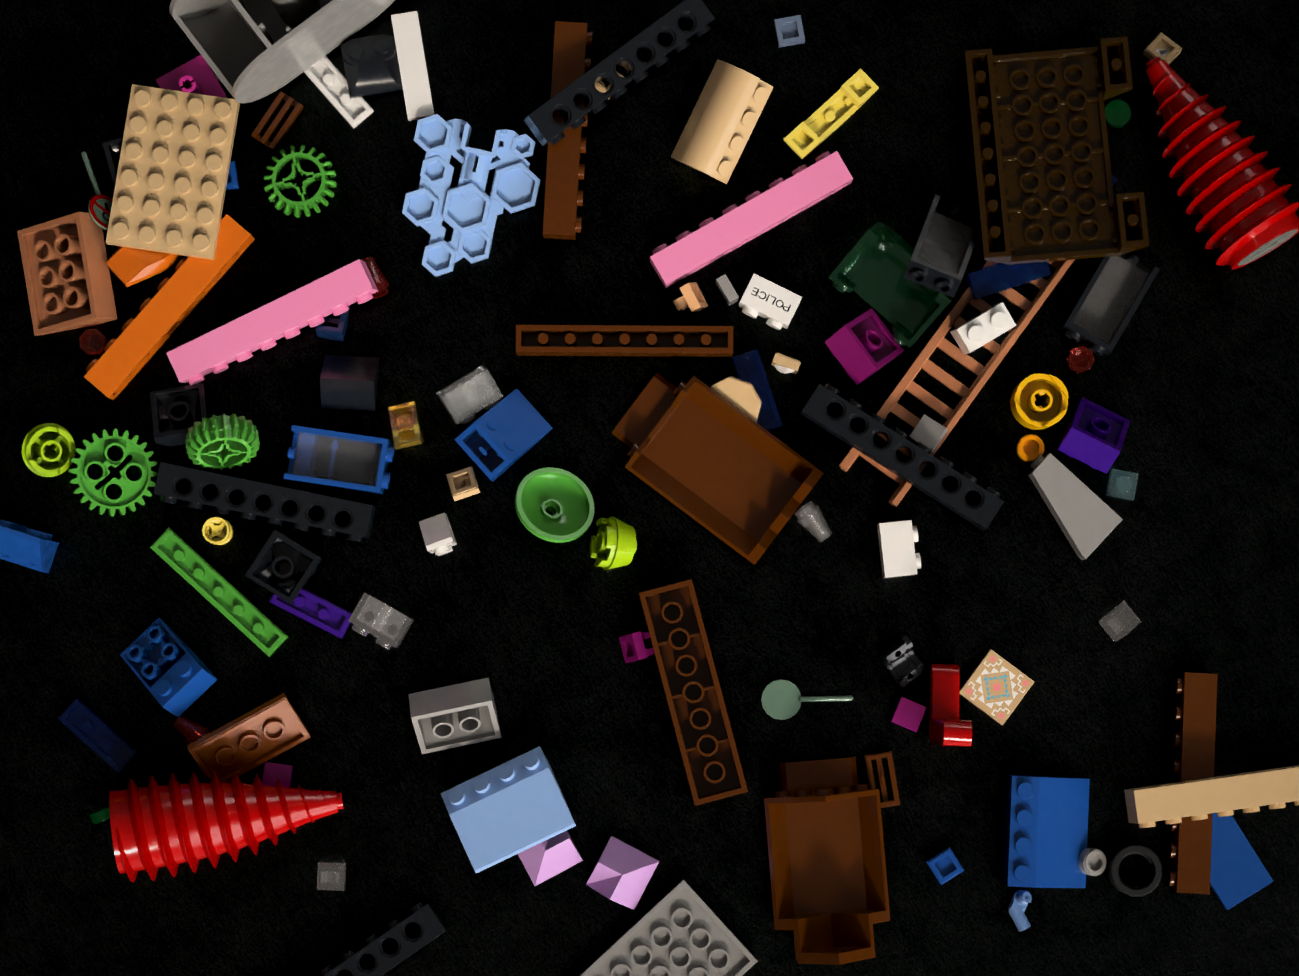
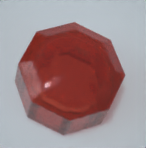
[79,329,107,356]
[1066,346,1095,373]

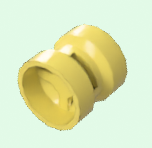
[202,517,234,545]

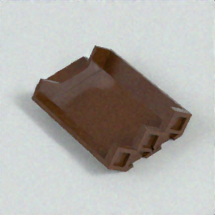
[612,373,824,565]

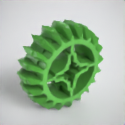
[264,145,337,218]
[185,413,260,471]

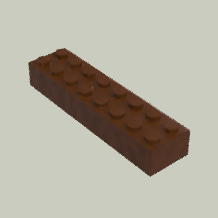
[639,579,748,806]

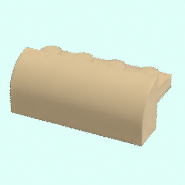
[671,59,773,184]

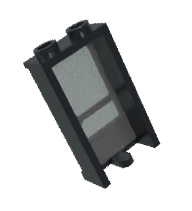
[903,194,981,298]
[1060,254,1160,356]

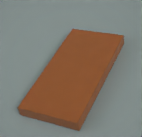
[187,693,311,783]

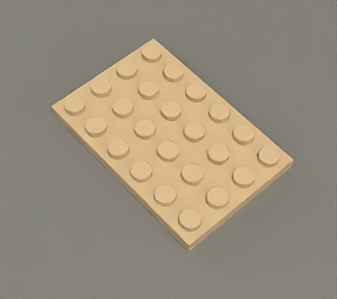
[106,84,240,260]

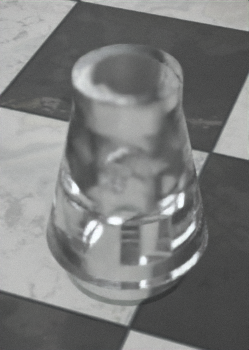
[795,501,832,542]

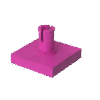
[156,55,227,98]

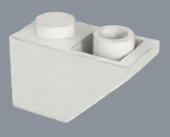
[419,513,457,556]

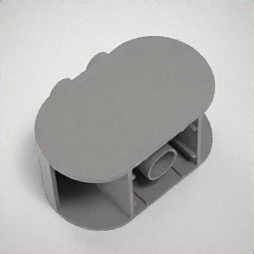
[169,0,395,103]

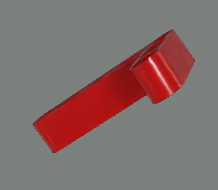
[929,664,972,747]

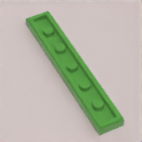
[150,527,288,657]

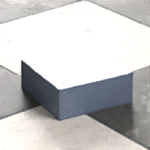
[774,15,805,48]

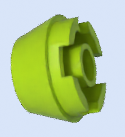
[22,423,76,477]
[590,516,637,570]

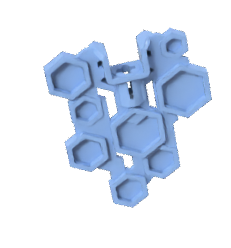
[402,114,541,277]

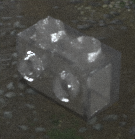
[437,365,503,424]
[348,592,414,650]

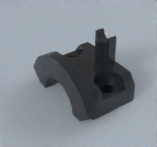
[878,635,925,687]

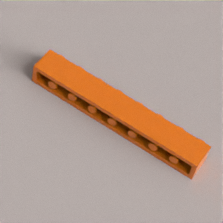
[84,214,255,400]

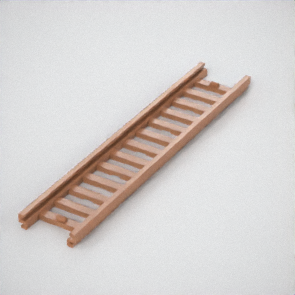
[839,259,1075,507]

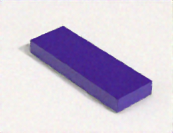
[269,588,355,639]

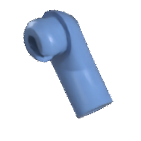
[1008,890,1032,932]

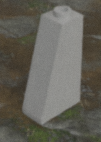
[1029,453,1123,560]

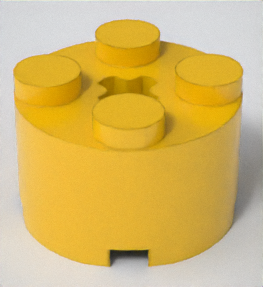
[1010,373,1069,430]

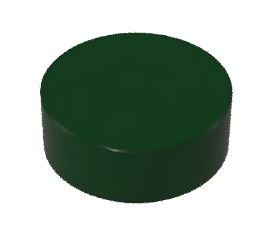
[1105,100,1131,128]
[89,805,110,824]

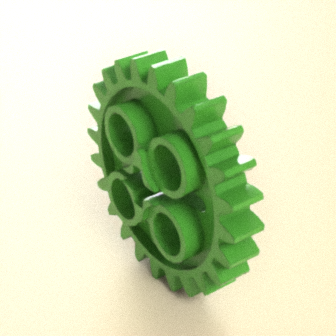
[68,429,158,516]

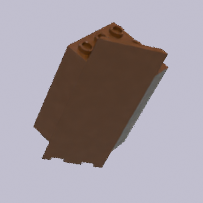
[764,757,890,965]

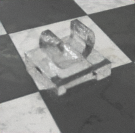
[317,862,346,891]

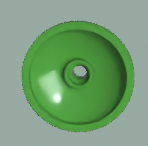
[515,467,595,543]

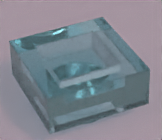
[1106,469,1139,501]

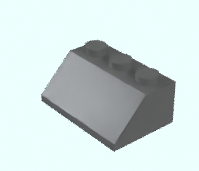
[408,677,502,754]

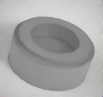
[1078,848,1107,876]

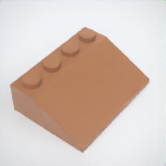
[17,212,117,336]

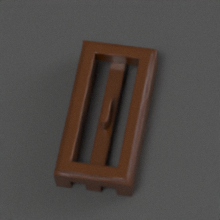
[251,91,304,151]
[864,751,900,808]

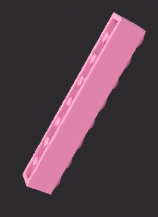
[650,151,853,288]
[167,259,378,386]

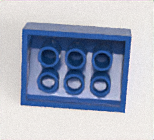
[1003,775,1090,888]

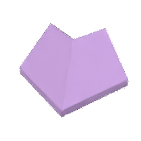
[518,831,583,886]
[586,836,659,910]

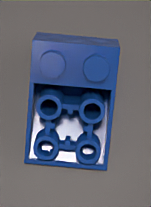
[455,389,553,482]
[0,519,59,573]
[120,617,217,717]

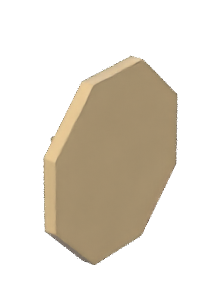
[711,376,762,423]

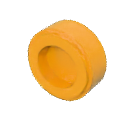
[1016,434,1044,462]

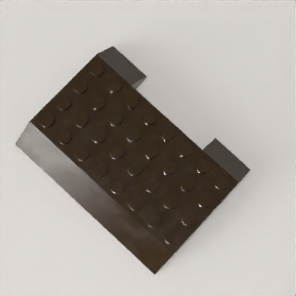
[965,36,1149,265]

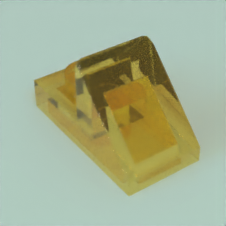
[388,401,424,450]

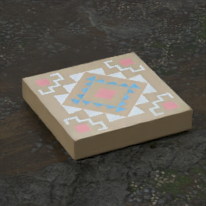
[959,649,1034,725]

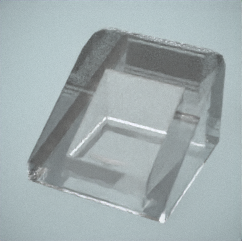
[1099,601,1141,642]

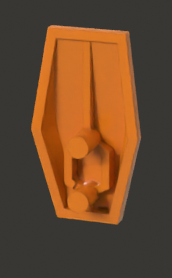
[106,246,182,287]

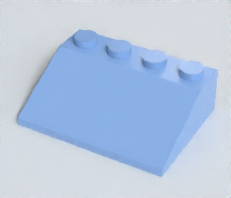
[441,746,576,873]

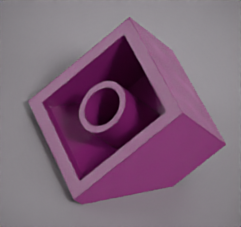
[825,308,904,385]

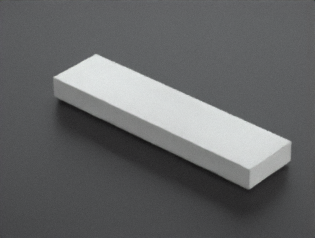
[391,11,435,121]
[304,56,374,129]

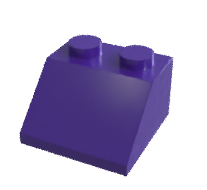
[1058,397,1130,474]

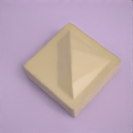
[446,466,480,501]

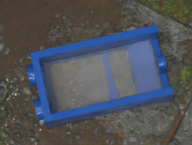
[283,425,394,494]

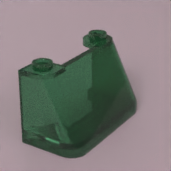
[828,222,959,348]

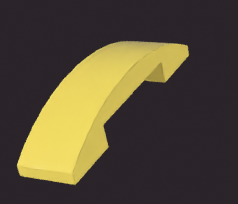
[784,68,879,159]

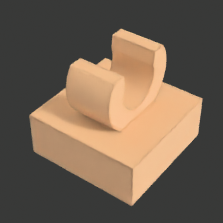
[673,282,708,312]

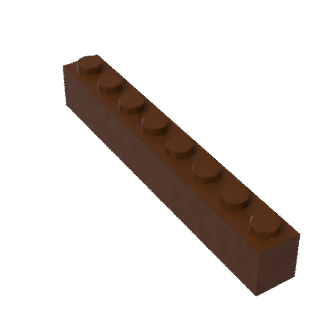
[543,21,593,240]
[516,325,733,357]
[1167,672,1218,894]

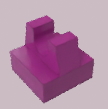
[619,631,654,664]

